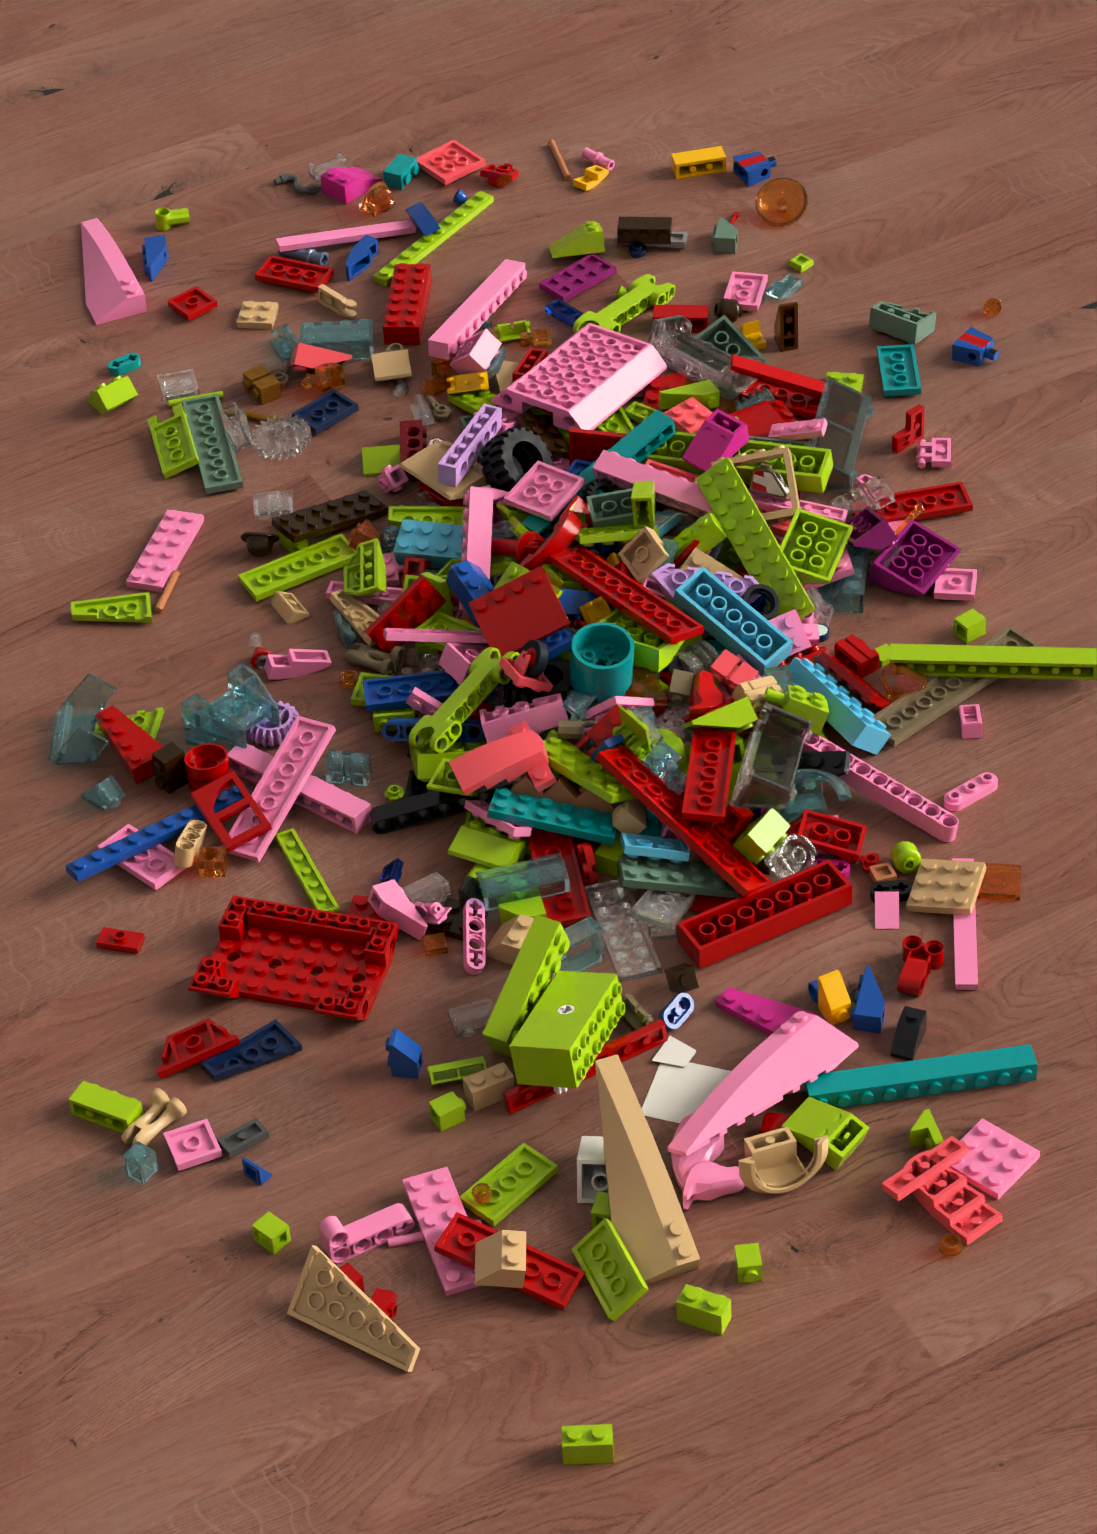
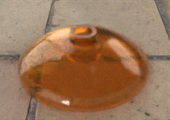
[755,178,808,227]

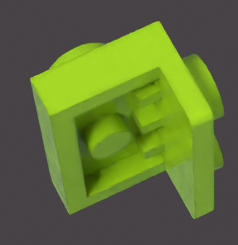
[373,707,415,732]

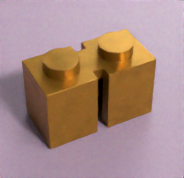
[242,365,282,405]

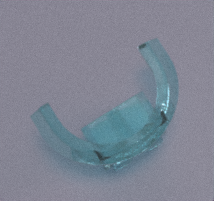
[764,769,852,824]

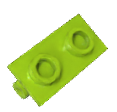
[493,320,532,343]

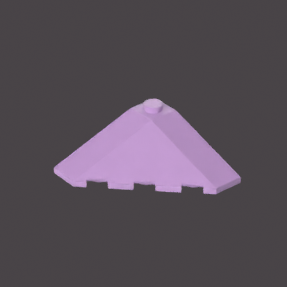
[651,563,761,640]

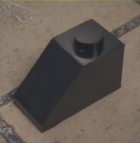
[891,1006,927,1061]

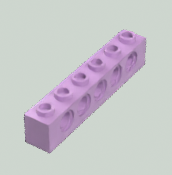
[438,404,502,487]

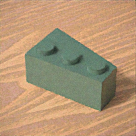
[869,301,937,344]

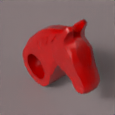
[683,671,778,732]

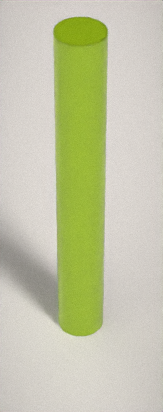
[168,391,224,408]

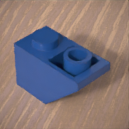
[386,1028,423,1079]

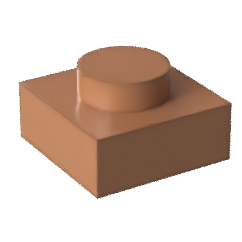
[869,862,897,883]

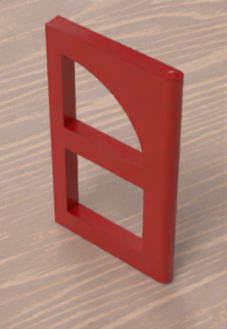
[190,770,272,852]

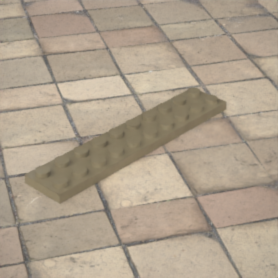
[873,626,1040,747]

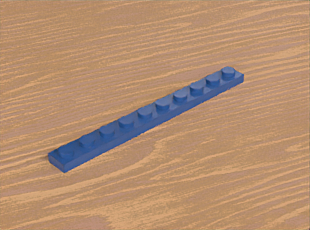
[65,785,253,882]

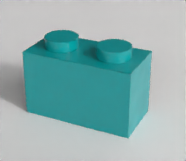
[383,154,419,190]

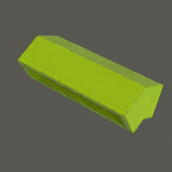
[428,1056,487,1087]

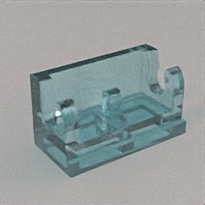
[270,324,300,362]

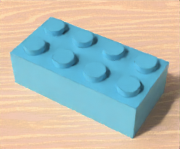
[393,519,465,569]

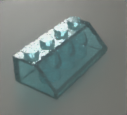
[475,853,570,911]

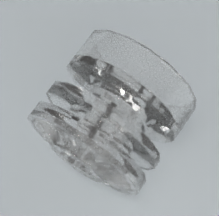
[668,639,719,694]

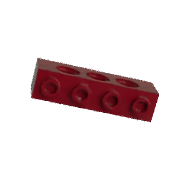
[399,420,427,482]

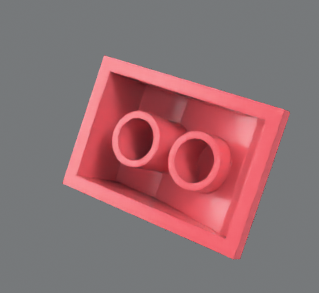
[289,343,352,373]

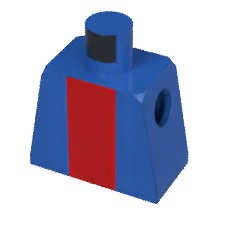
[733,151,776,187]
[952,327,999,366]

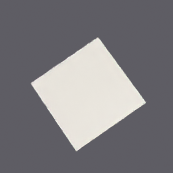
[642,1062,731,1123]

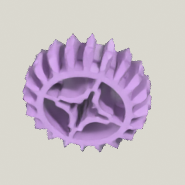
[245,700,299,748]

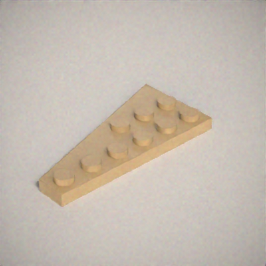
[287,1246,420,1372]

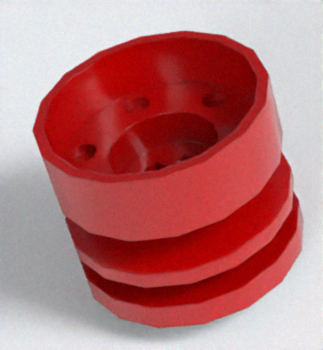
[184,743,232,793]

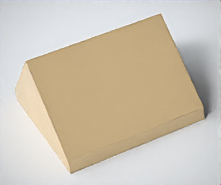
[371,349,412,381]

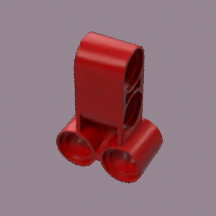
[897,935,944,997]

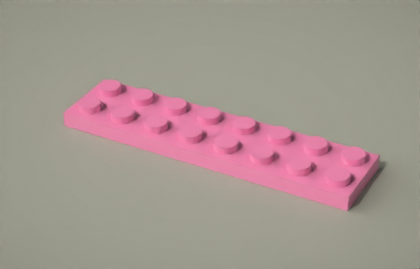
[221,716,336,862]

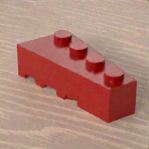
[95,705,164,784]

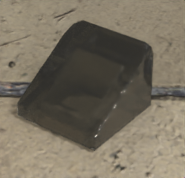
[459,876,483,902]

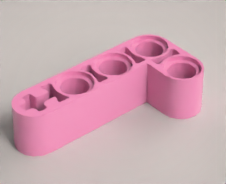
[319,1203,415,1263]

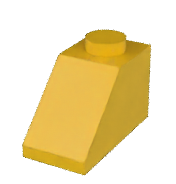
[818,969,851,1025]

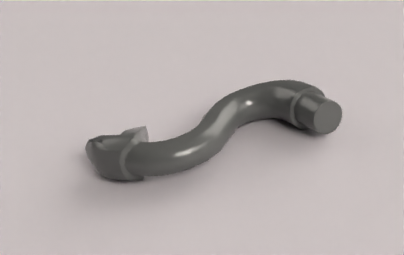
[274,174,321,194]

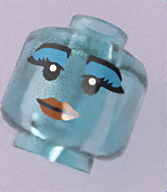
[380,525,400,553]

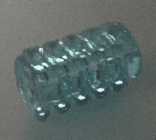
[735,386,775,411]

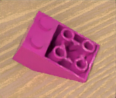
[682,408,749,472]

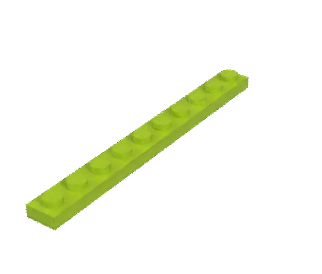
[373,191,494,287]

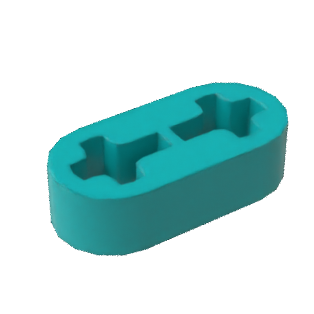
[108,353,141,376]

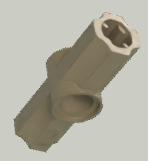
[558,720,598,741]

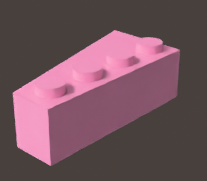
[479,693,568,743]

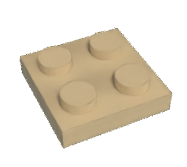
[236,301,279,329]

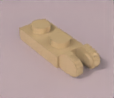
[318,284,357,320]

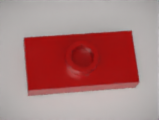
[96,927,145,954]

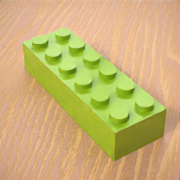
[482,915,570,1058]

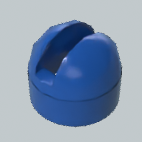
[452,189,467,204]

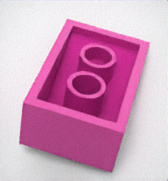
[320,167,383,204]

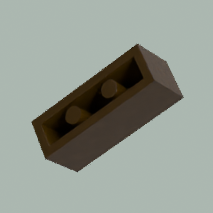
[617,217,672,244]

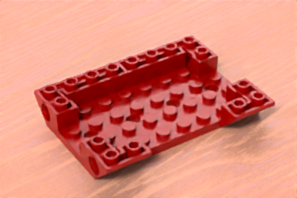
[188,895,399,1020]

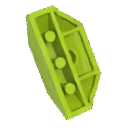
[344,538,386,597]

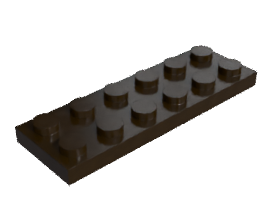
[271,490,388,543]

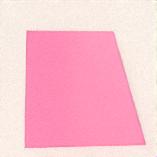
[875,891,899,929]

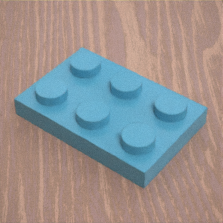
[620,832,690,863]

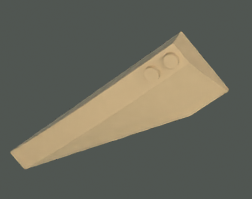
[595,1054,700,1284]

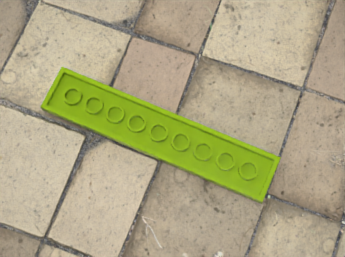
[695,457,816,620]

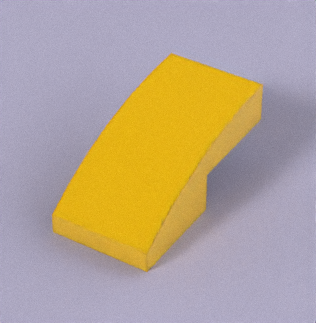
[573,165,609,191]

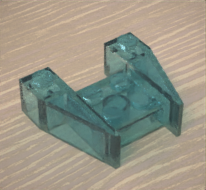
[181,663,280,749]

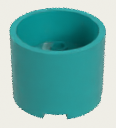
[570,622,635,702]

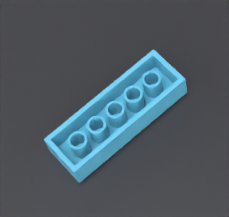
[673,567,793,677]
[781,657,891,755]

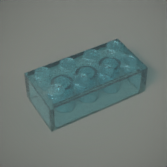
[300,319,375,360]

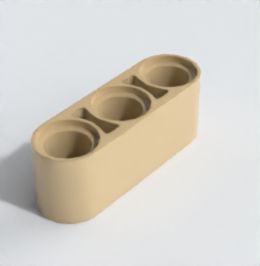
[173,820,207,868]

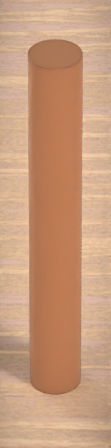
[154,570,180,613]

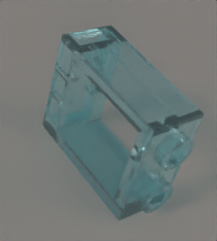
[554,916,606,976]

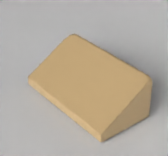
[271,591,310,624]

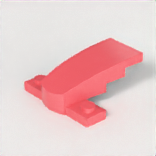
[449,720,557,795]
[882,1136,1003,1245]

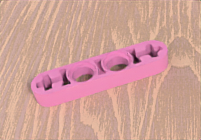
[463,898,486,975]

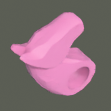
[671,1113,745,1211]

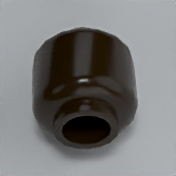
[714,298,742,323]

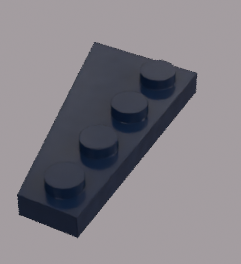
[201,1019,302,1081]

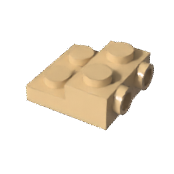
[618,526,669,583]

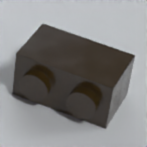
[152,742,188,794]

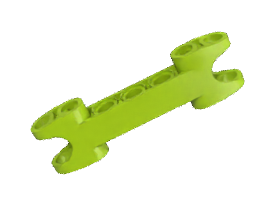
[573,274,676,334]
[409,647,520,753]

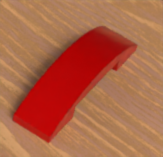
[519,510,582,571]

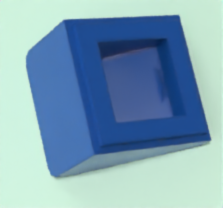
[242,1157,272,1185]

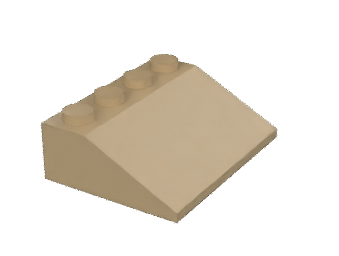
[400,441,491,500]

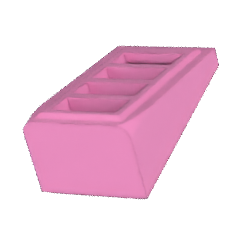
[958,704,983,739]

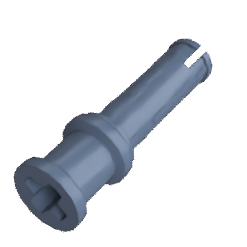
[278,249,329,266]

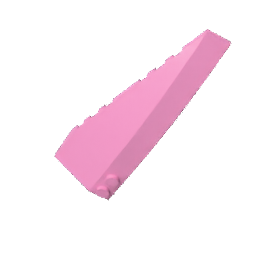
[81,218,147,325]
[667,1011,859,1156]

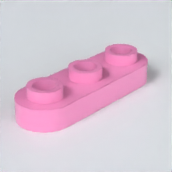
[944,772,998,811]

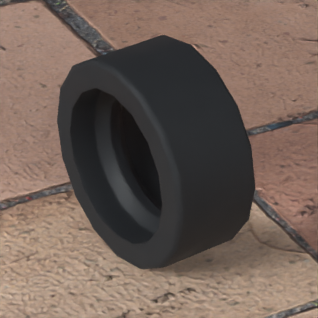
[741,584,780,620]

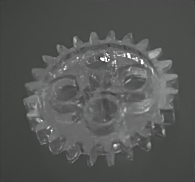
[250,414,312,460]

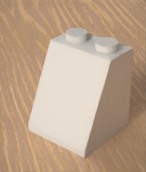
[577,1136,608,1203]

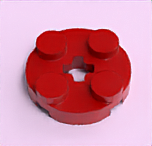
[576,842,598,886]

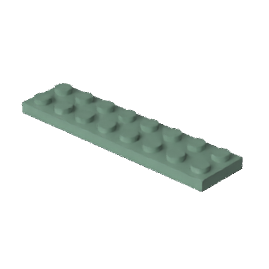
[182,394,243,494]

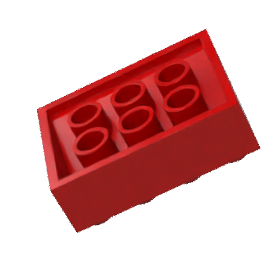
[729,400,816,447]
[469,566,571,657]

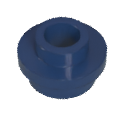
[628,244,646,258]

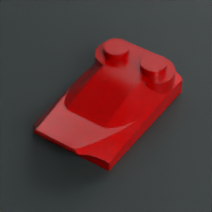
[785,809,867,865]

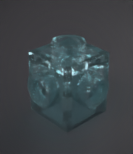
[643,740,681,779]

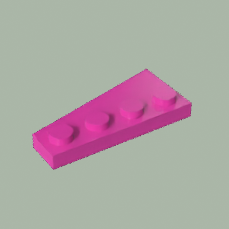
[715,987,815,1036]

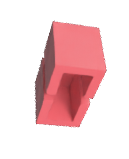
[710,649,759,693]

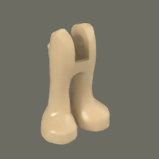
[121,1088,187,1150]

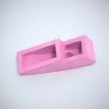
[264,649,332,679]

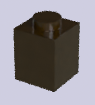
[664,963,699,994]

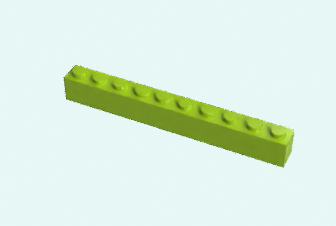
[889,644,1097,680]

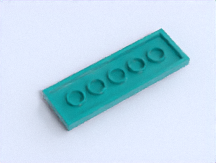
[487,788,618,845]

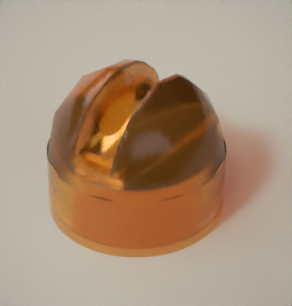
[472,1183,492,1204]

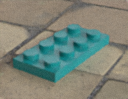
[877,344,921,397]

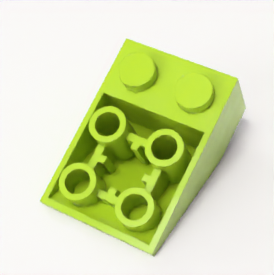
[781,1097,870,1171]

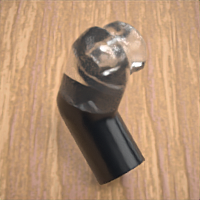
[392,378,409,399]

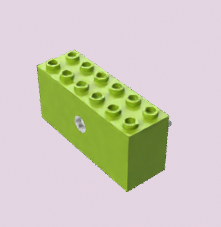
[509,970,625,1095]

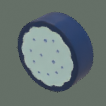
[818,624,829,642]

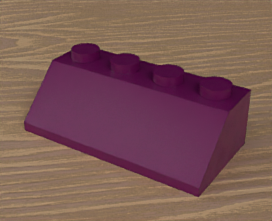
[845,506,898,550]

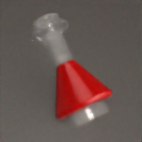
[247,632,272,671]

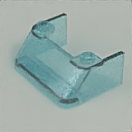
[49,673,117,765]

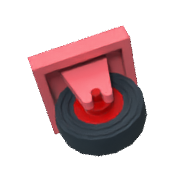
[499,640,553,692]

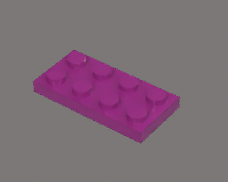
[539,253,616,303]

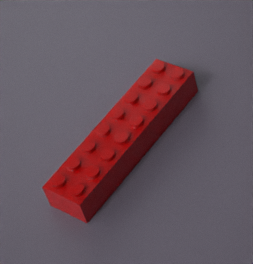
[677,859,852,969]

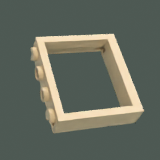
[711,445,800,526]

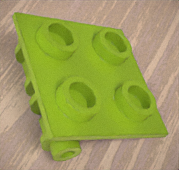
[612,704,652,757]

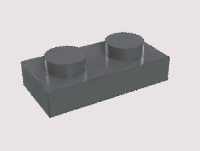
[217,1118,269,1159]

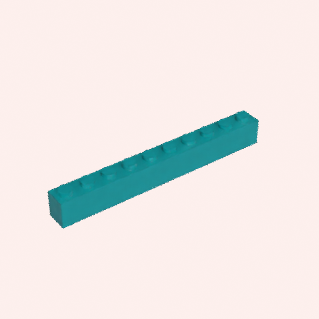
[521,410,676,539]
[804,1044,1037,1108]

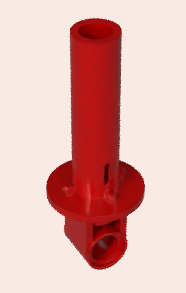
[491,531,547,564]

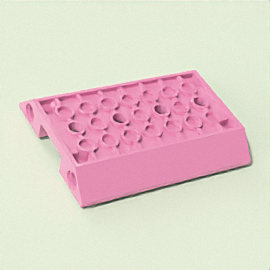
[491,323,667,431]

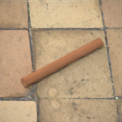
[548,139,571,181]

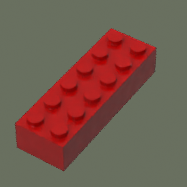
[383,263,432,345]

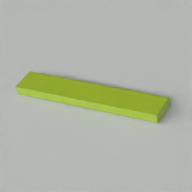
[274,828,340,913]

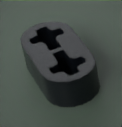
[870,880,911,903]

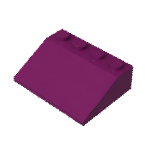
[867,519,962,597]

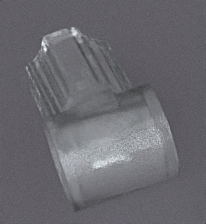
[806,587,834,626]

